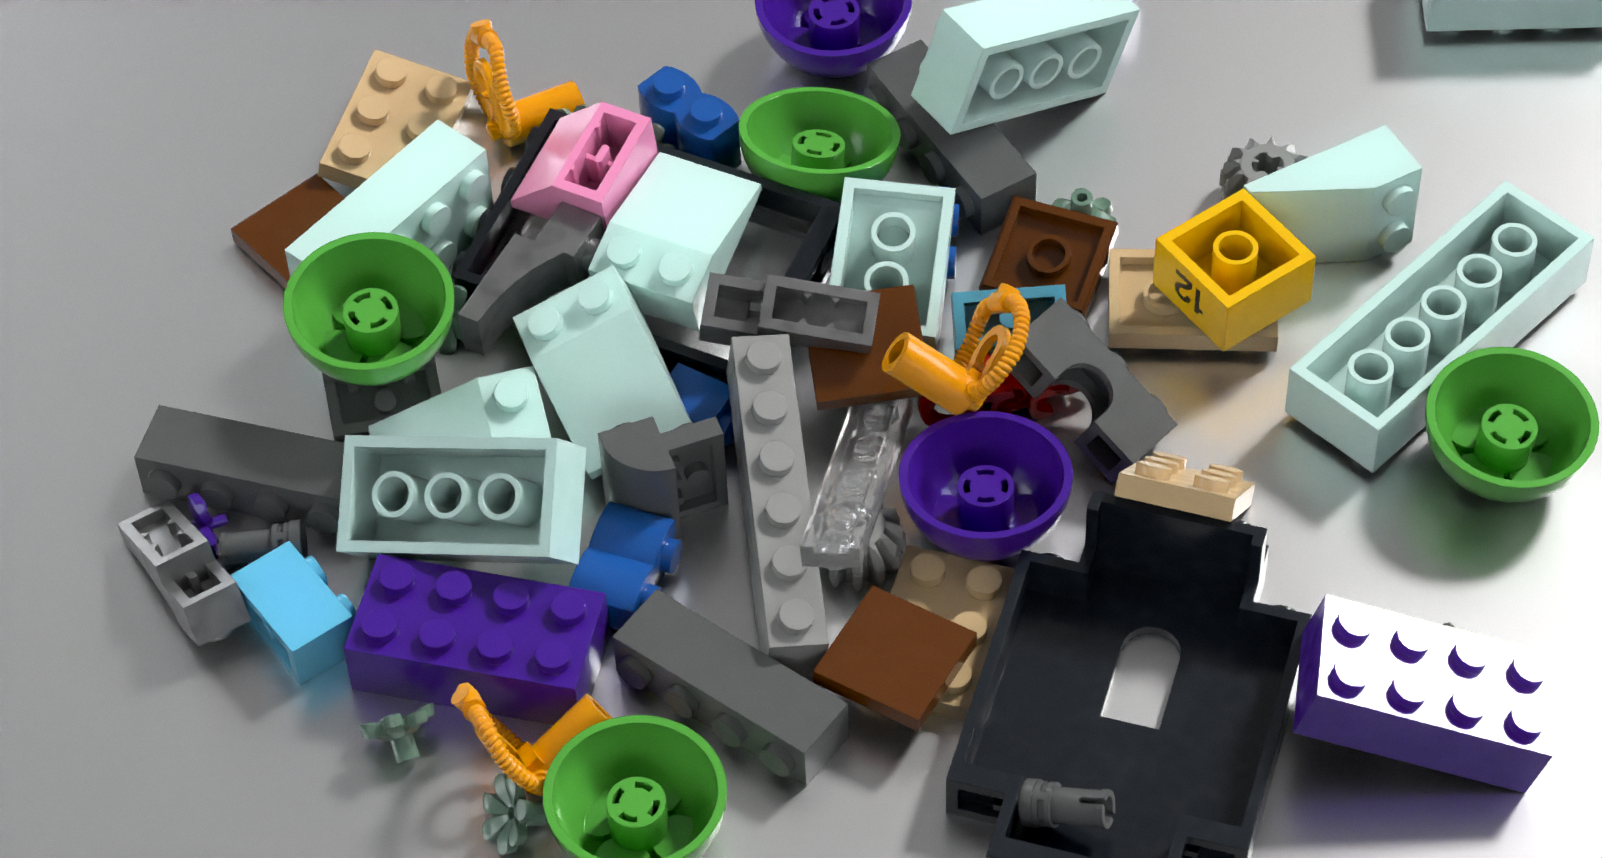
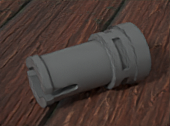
[220,519,308,570]
[1019,778,1115,829]

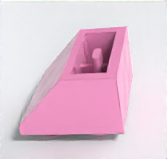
[511,102,658,234]

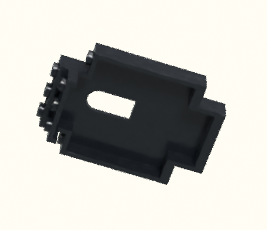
[946,490,1312,858]

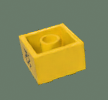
[1153,188,1316,352]

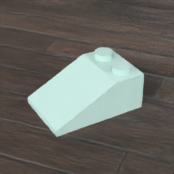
[1244,125,1422,263]
[588,152,762,331]
[829,177,956,351]
[513,265,691,479]
[368,366,551,438]

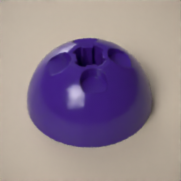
[755,0,912,78]
[898,411,1073,561]

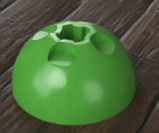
[739,87,901,203]
[283,232,454,386]
[1425,347,1599,503]
[543,715,727,858]

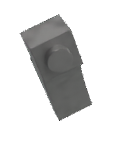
[458,201,604,356]
[698,272,881,354]
[117,499,251,647]

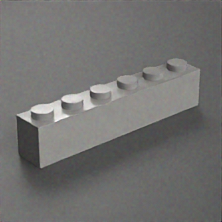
[726,334,829,677]

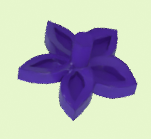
[187,493,229,560]

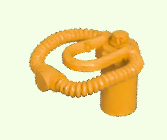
[464,19,585,147]
[881,283,1030,415]
[451,683,612,797]

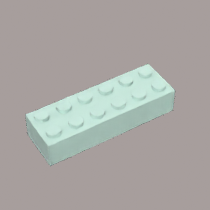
[1285,180,1594,473]

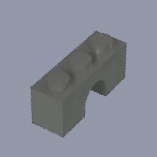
[1010,298,1178,484]

